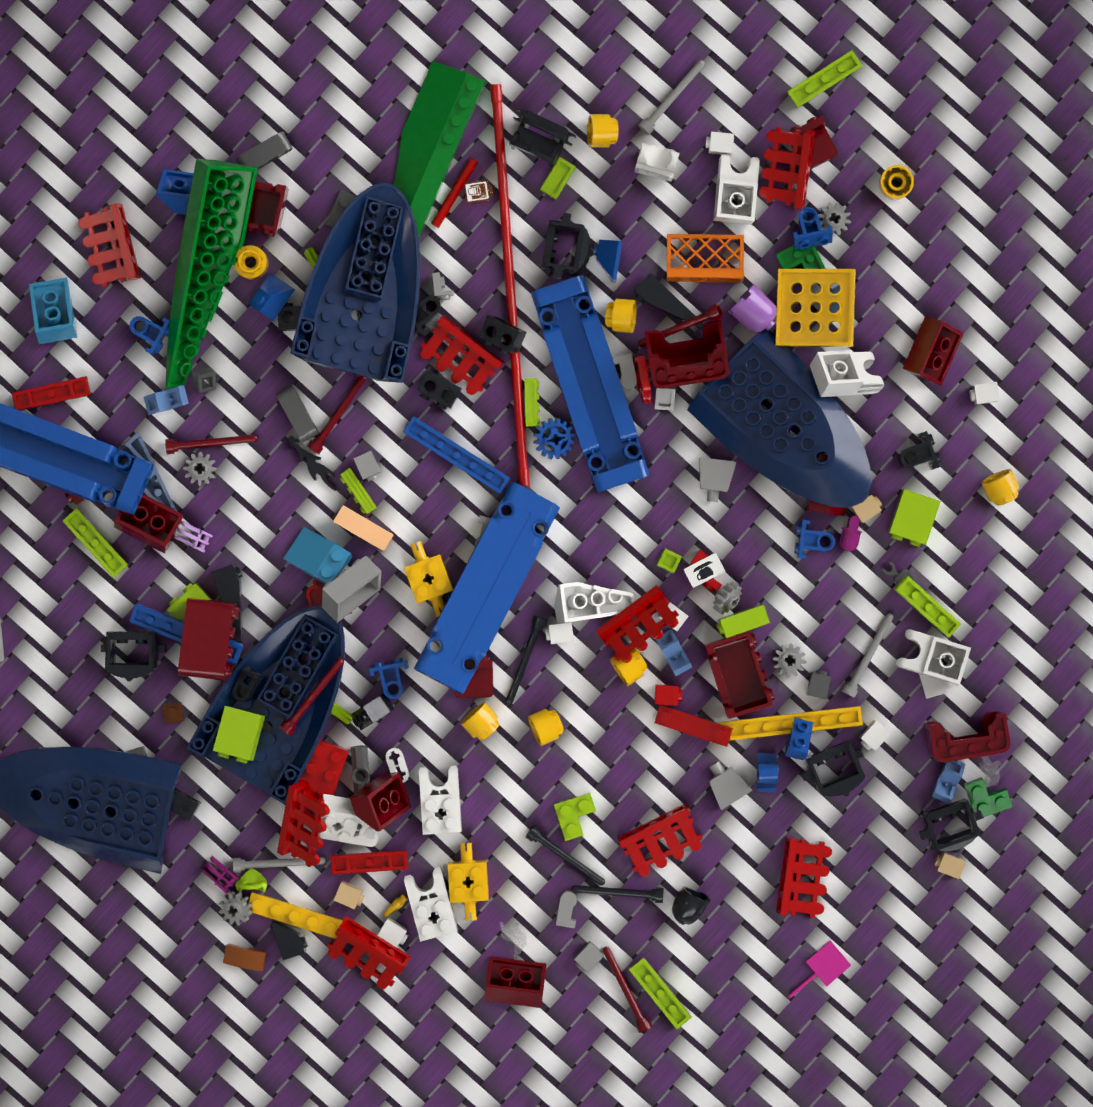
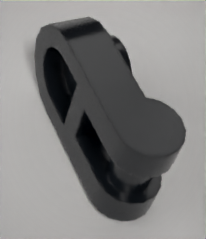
[233,666,263,702]

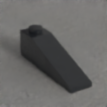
[634,273,705,330]
[211,564,243,643]

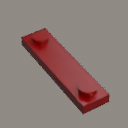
[12,376,91,411]
[654,705,733,747]
[330,850,408,875]

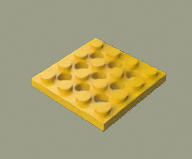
[776,269,856,347]

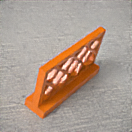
[666,234,744,283]

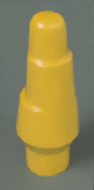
[383,894,408,917]

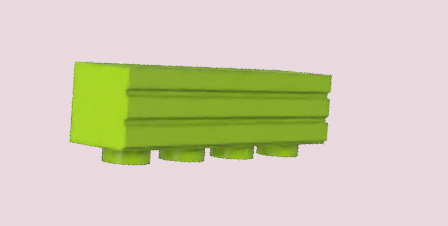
[524,378,540,427]
[340,468,377,514]

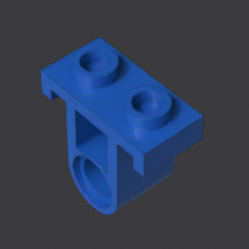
[793,207,833,250]
[129,316,170,355]
[794,520,835,559]
[369,658,409,699]
[784,718,813,760]
[756,753,778,792]

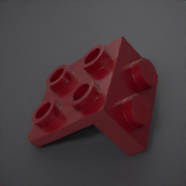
[789,116,838,170]
[455,656,493,698]

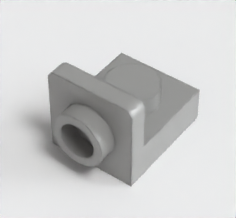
[432,272,454,300]
[655,387,676,411]

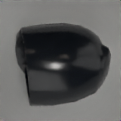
[672,886,710,925]

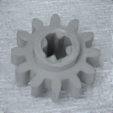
[818,202,851,236]
[183,452,218,486]
[713,581,742,615]
[772,643,807,677]
[218,891,253,926]

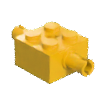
[404,541,453,617]
[448,842,489,921]

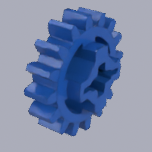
[533,418,575,459]

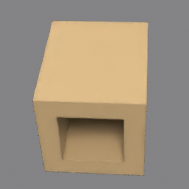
[851,495,882,523]
[934,852,966,879]
[334,881,365,909]

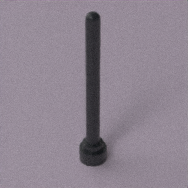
[506,615,548,704]
[525,825,605,885]
[572,885,664,903]

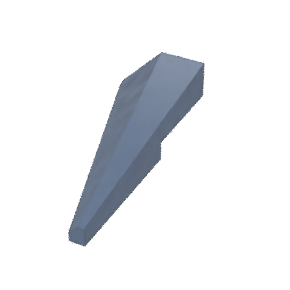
[118,432,177,511]

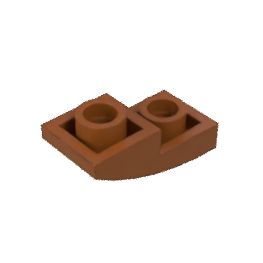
[223,944,267,971]

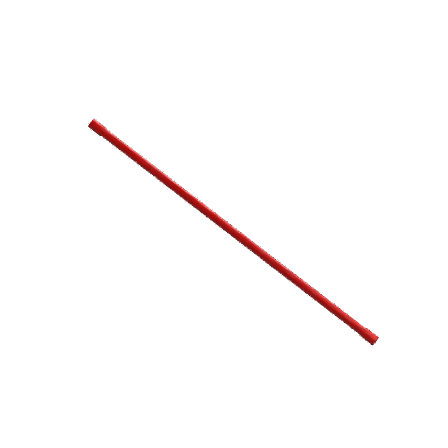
[490,84,530,487]

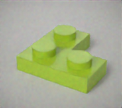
[554,793,596,841]

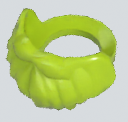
[235,868,267,892]

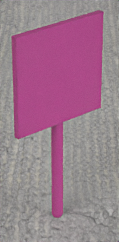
[788,941,851,998]

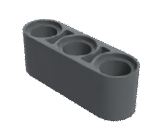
[235,132,293,170]
[276,385,319,443]

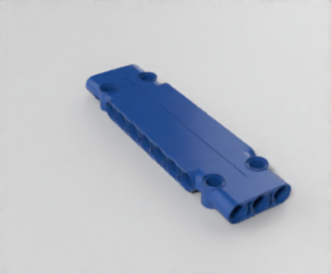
[531,275,650,493]
[0,403,154,515]
[414,482,560,694]

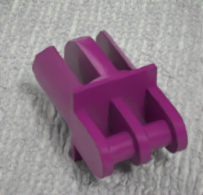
[840,516,862,551]
[200,856,240,893]

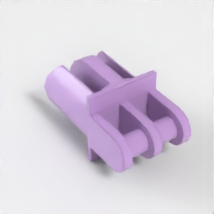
[173,521,213,553]

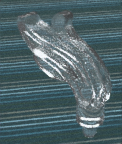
[979,755,1001,788]
[500,921,527,958]

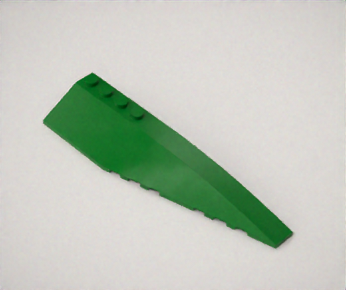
[394,61,485,240]
[165,159,258,388]

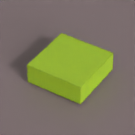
[657,548,682,574]

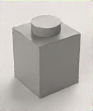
[353,451,381,482]
[574,941,604,972]

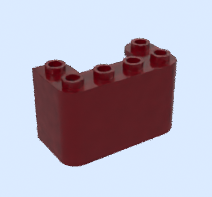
[246,181,289,237]
[644,320,729,389]
[178,598,240,681]
[704,631,775,719]
[924,711,1010,762]

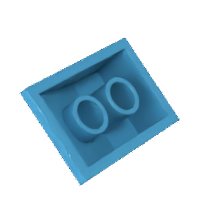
[29,277,77,344]
[283,527,352,585]

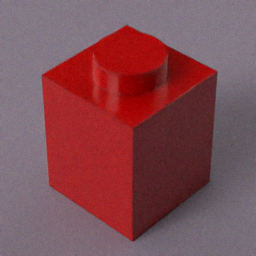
[654,684,682,706]

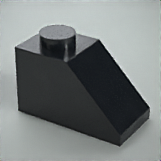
[270,921,308,961]

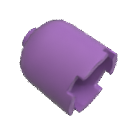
[728,284,777,333]

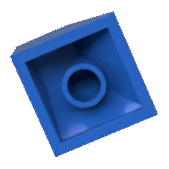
[156,169,194,215]
[593,240,622,283]
[249,273,295,321]

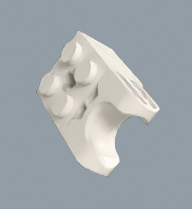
[635,143,680,182]
[713,154,759,225]
[810,350,884,397]
[895,629,971,686]
[419,765,462,835]
[318,794,379,847]
[404,867,458,942]

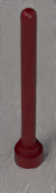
[638,303,723,347]
[307,376,367,455]
[165,434,258,455]
[279,658,344,736]
[603,946,653,1033]

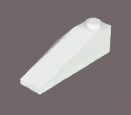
[554,582,634,623]

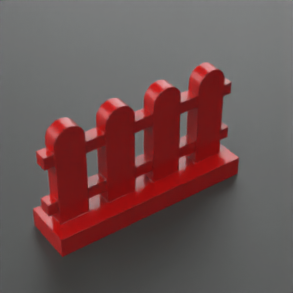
[759,126,815,210]
[78,203,141,287]
[420,316,504,395]
[596,585,679,663]
[277,781,330,867]
[617,803,703,877]
[776,836,832,918]
[327,916,411,989]

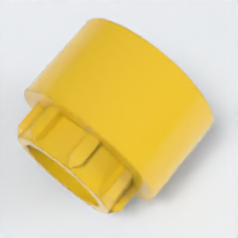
[587,114,618,148]
[879,165,914,200]
[234,245,269,280]
[605,298,637,333]
[981,469,1019,506]
[610,649,647,686]
[460,702,499,740]
[528,709,564,746]

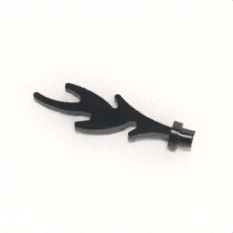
[286,435,337,491]

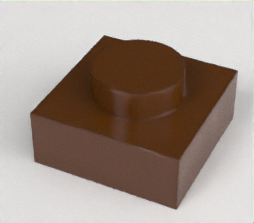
[162,702,185,724]

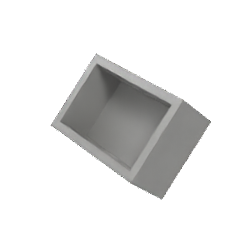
[322,556,381,623]

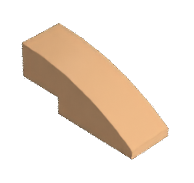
[333,505,394,551]

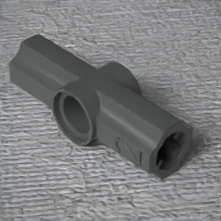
[351,745,370,794]

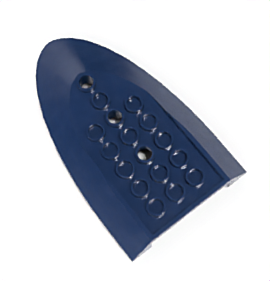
[290,183,420,383]
[687,329,872,508]
[186,606,345,805]
[0,747,182,874]

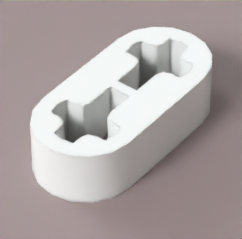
[386,748,409,783]

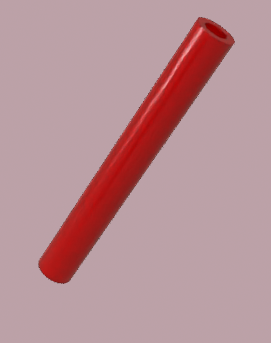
[431,158,478,228]

